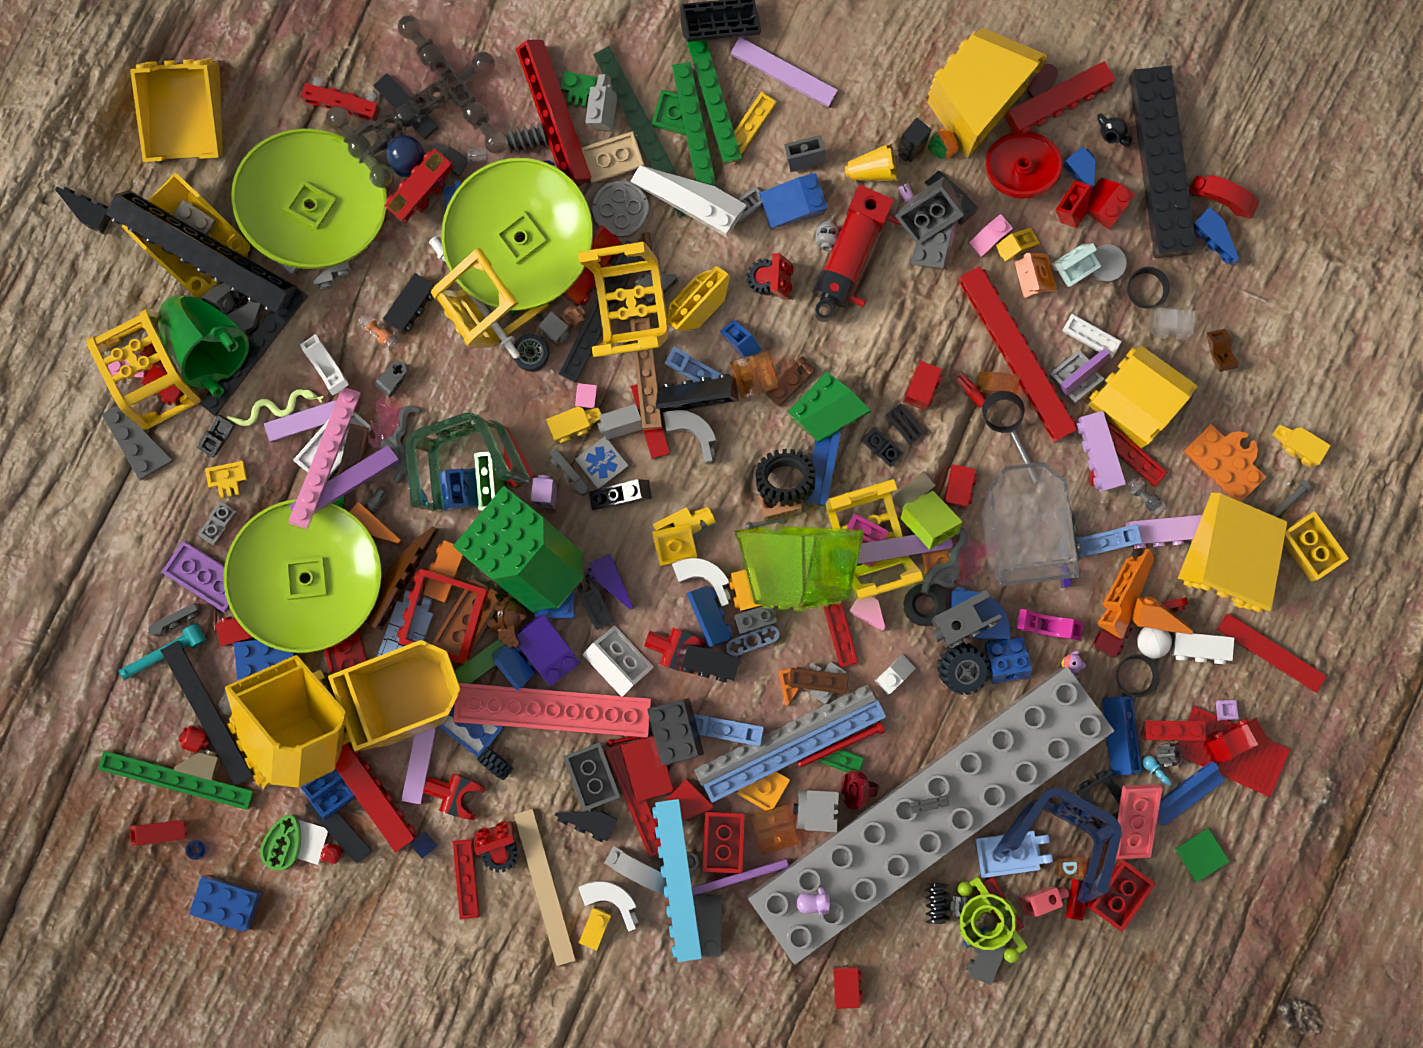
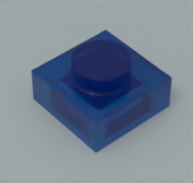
[410,831,438,859]

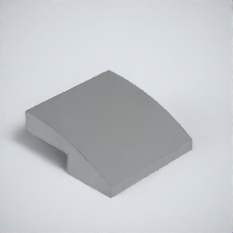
[1050,350,1104,405]

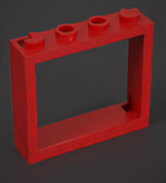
[397,568,490,664]

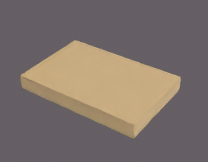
[581,131,645,185]

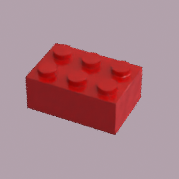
[703,811,744,873]
[1086,859,1156,932]

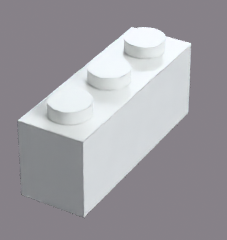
[1170,632,1234,665]

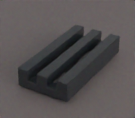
[885,403,925,445]

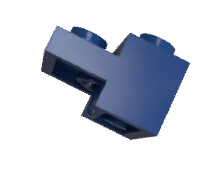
[439,468,479,511]
[985,637,1032,684]

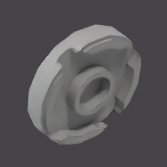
[1091,244,1126,282]

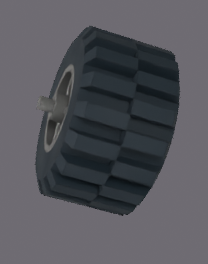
[937,642,990,695]

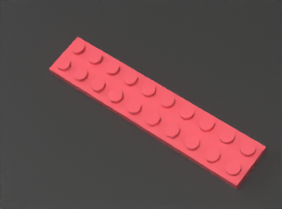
[453,683,651,738]

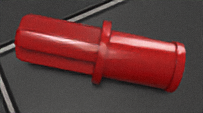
[955,373,986,408]

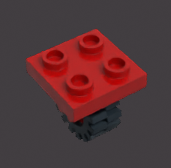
[746,253,794,300]
[474,821,518,873]

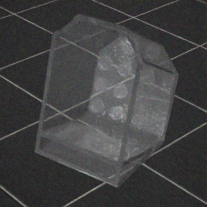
[981,462,1079,586]

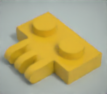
[205,461,248,499]

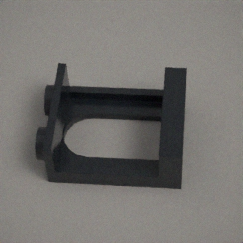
[1076,769,1122,828]

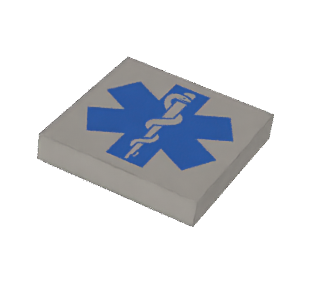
[575,436,629,489]

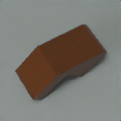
[1206,329,1238,372]

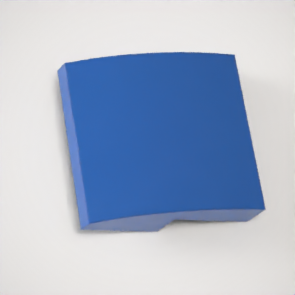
[300,768,356,820]

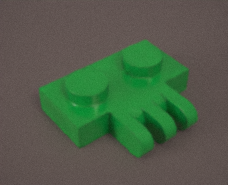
[560,71,598,108]

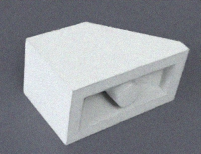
[874,654,916,695]

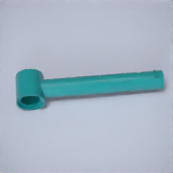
[119,623,207,680]

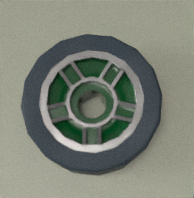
[514,334,549,372]

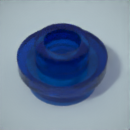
[186,840,206,860]

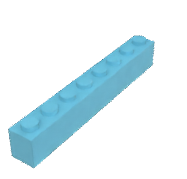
[652,799,702,962]

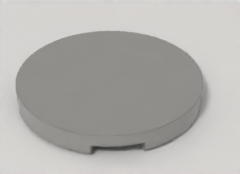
[592,181,649,237]

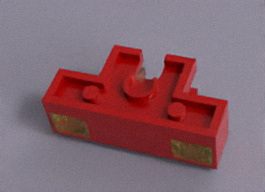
[384,148,455,224]

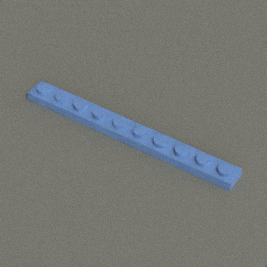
[703,700,886,803]

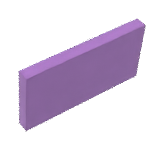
[161,540,230,613]

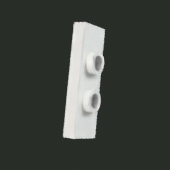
[1062,314,1122,359]

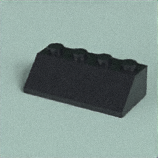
[656,374,739,412]

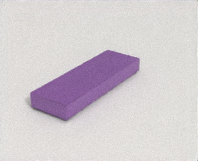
[1061,349,1110,396]

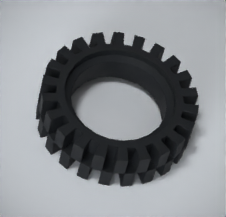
[755,449,816,507]

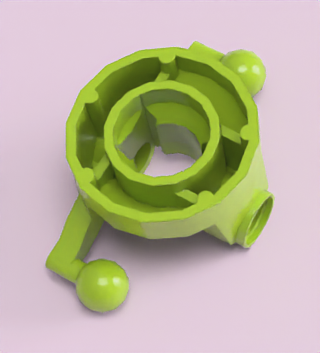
[957,876,1028,963]

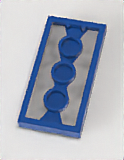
[439,703,504,757]

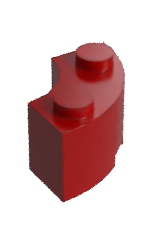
[1208,717,1267,763]

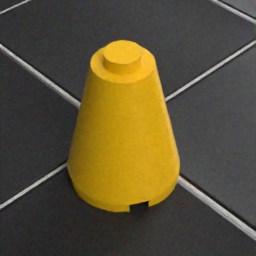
[845,143,898,182]

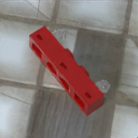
[301,75,380,123]

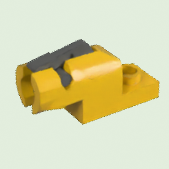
[653,506,716,539]

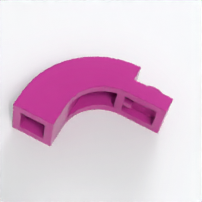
[1017,609,1084,641]

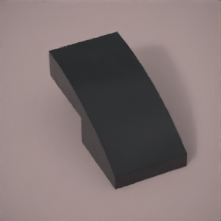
[197,415,236,458]

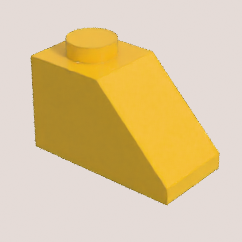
[996,228,1040,261]
[579,906,612,951]

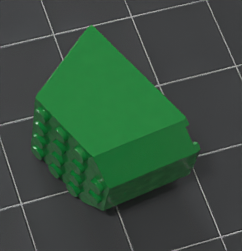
[453,486,584,612]

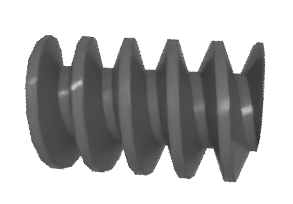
[506,122,547,153]

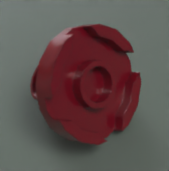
[841,770,879,810]

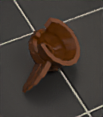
[487,593,527,648]

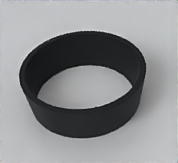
[1127,267,1170,308]
[982,391,1025,433]
[1116,654,1159,697]

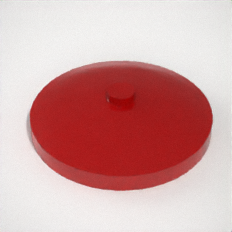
[985,132,1062,199]

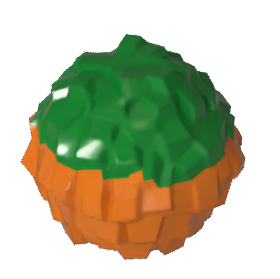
[928,129,959,159]

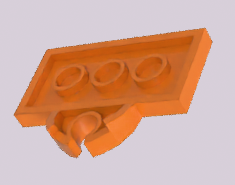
[1183,424,1266,502]

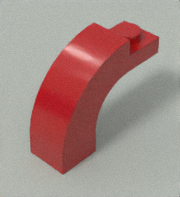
[1189,175,1259,219]

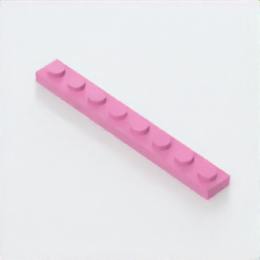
[289,388,361,530]

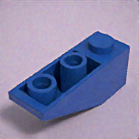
[1193,207,1239,266]

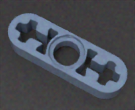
[726,625,779,657]

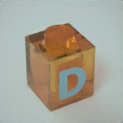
[1056,857,1086,879]

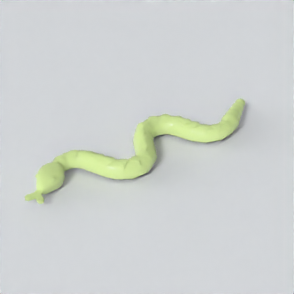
[227,389,324,426]

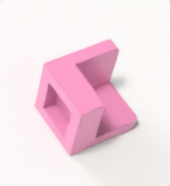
[575,383,598,408]

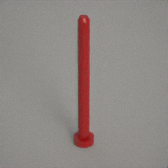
[797,721,885,768]

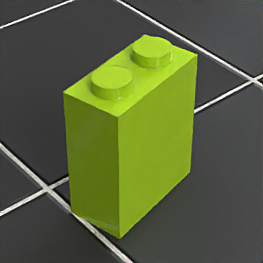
[901,491,963,550]

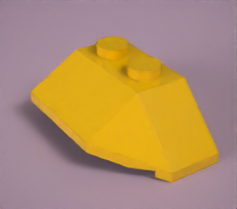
[667,266,730,332]

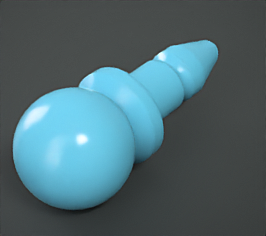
[1142,755,1171,786]

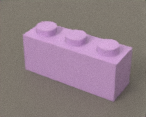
[531,475,557,509]

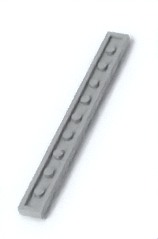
[694,685,876,786]

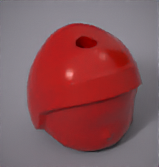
[320,843,342,865]

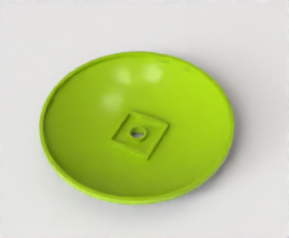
[231,129,387,269]
[441,158,593,311]
[224,499,382,653]

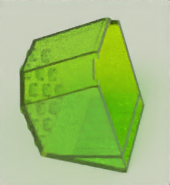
[735,526,864,611]

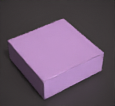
[1216,700,1239,721]

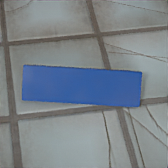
[804,429,841,507]
[1102,695,1142,776]
[1157,761,1225,826]

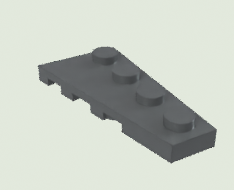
[102,405,174,480]

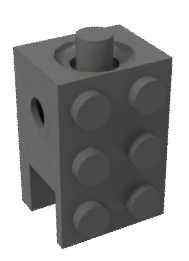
[931,590,1002,648]

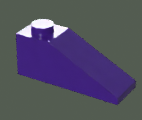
[588,554,634,610]

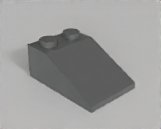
[693,895,722,957]

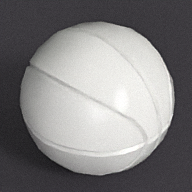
[1137,627,1172,658]

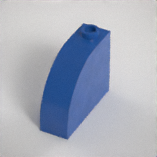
[950,587,1010,640]

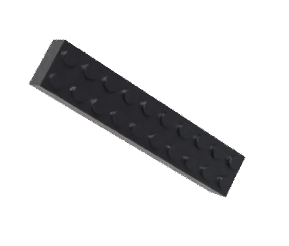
[1129,66,1197,259]
[106,190,297,313]

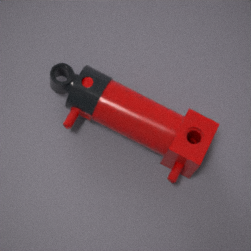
[812,184,901,322]

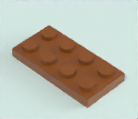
[432,577,502,654]

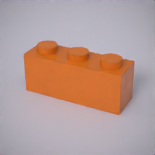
[422,541,465,604]

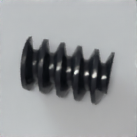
[925,883,950,924]

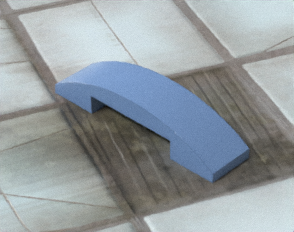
[665,346,740,387]
[1062,524,1142,560]
[694,714,764,746]

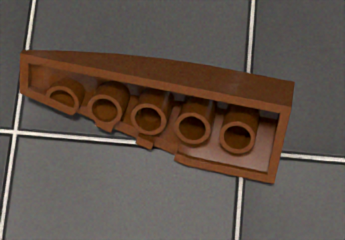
[365,526,438,630]

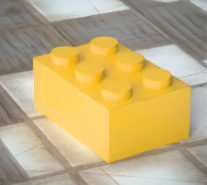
[1283,511,1349,582]

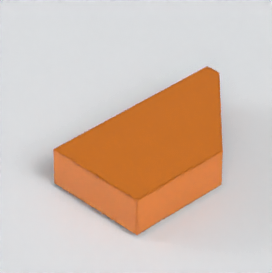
[778,667,799,706]

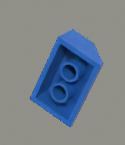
[687,585,733,648]

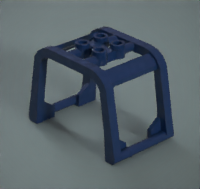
[993,788,1122,903]

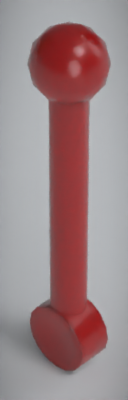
[607,737,645,746]

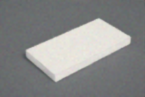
[293,412,373,479]

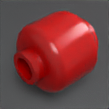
[178,725,209,753]

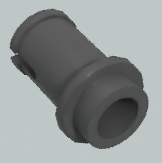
[365,488,388,513]

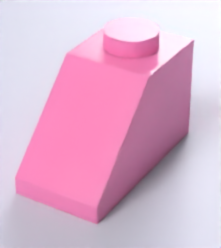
[969,214,1013,257]
[849,595,885,631]

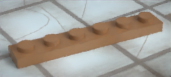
[630,317,662,431]

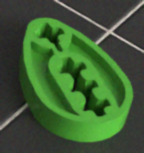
[260,815,301,870]

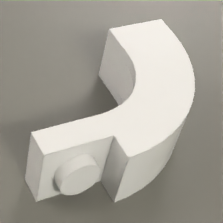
[300,334,349,395]
[672,558,731,607]
[578,880,638,932]

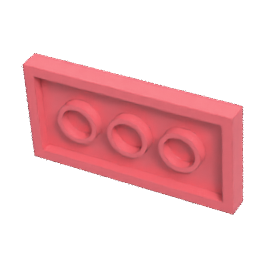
[1116,784,1162,859]

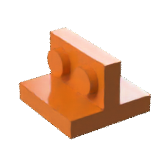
[1015,252,1057,298]

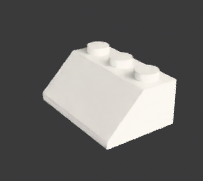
[582,625,654,697]

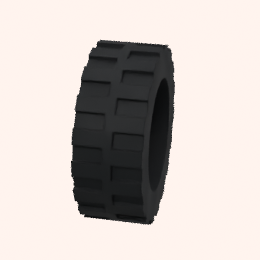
[903,584,947,626]

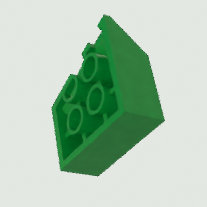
[787,372,871,443]

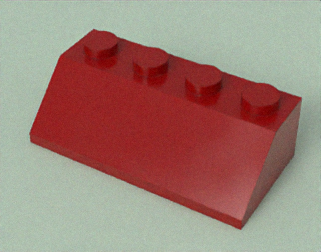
[561,225,622,306]

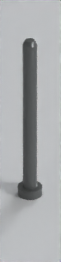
[1270,480,1313,518]

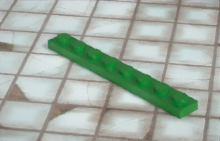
[686,40,742,165]
[672,62,717,188]
[98,751,254,810]

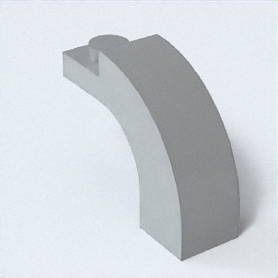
[663,410,716,464]
[605,846,667,895]

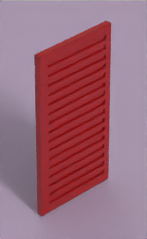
[1177,706,1290,797]

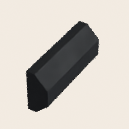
[680,0,761,42]

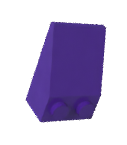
[517,614,581,687]

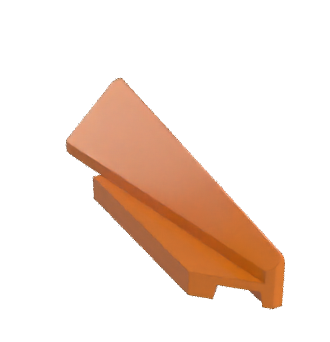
[1097,548,1154,639]

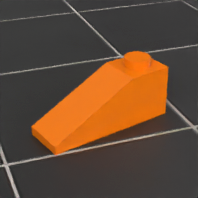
[349,502,403,545]
[1132,596,1193,635]

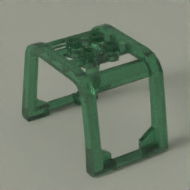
[405,412,530,512]

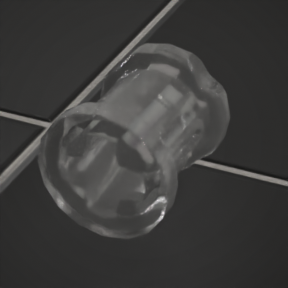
[467,146,488,164]

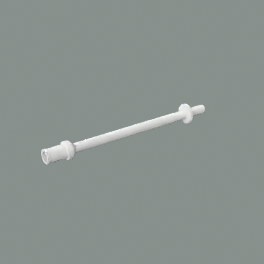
[429,236,520,359]

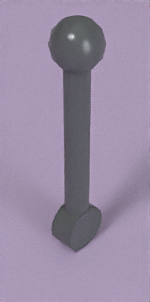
[745,517,785,530]

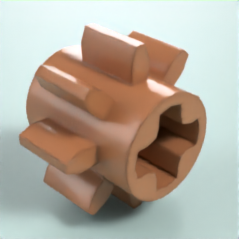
[562,304,586,328]

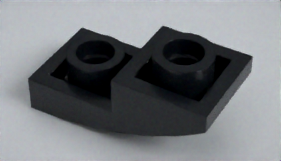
[860,427,904,467]

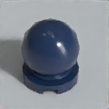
[386,135,425,178]

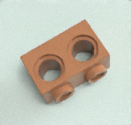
[759,486,802,522]

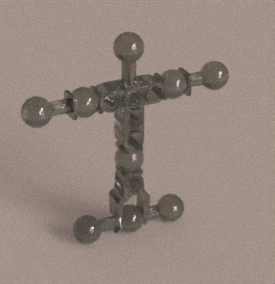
[326,15,508,188]

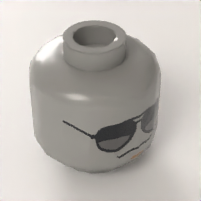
[815,221,840,251]

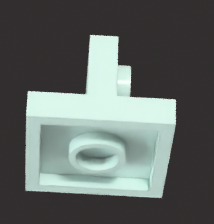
[1051,243,1101,287]

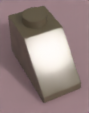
[174,750,221,780]

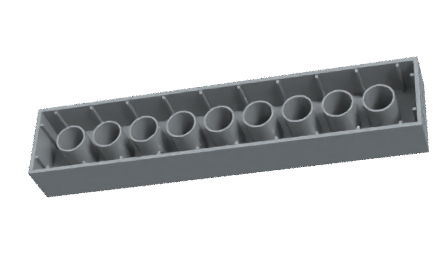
[747,667,1114,965]

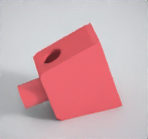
[1019,887,1069,917]

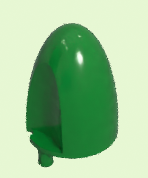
[158,295,249,397]

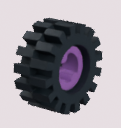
[477,747,514,781]

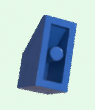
[1063,146,1095,189]
[720,320,762,362]

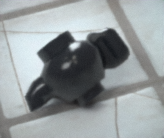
[1097,113,1132,147]

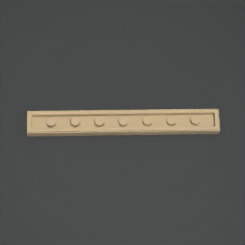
[514,809,576,966]

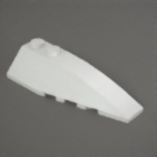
[630,165,747,238]

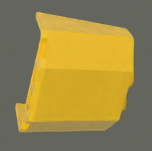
[1088,345,1198,448]

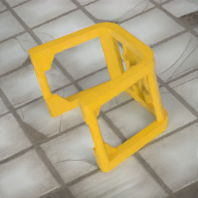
[578,241,668,358]
[431,248,551,348]
[86,309,202,431]
[825,479,923,600]

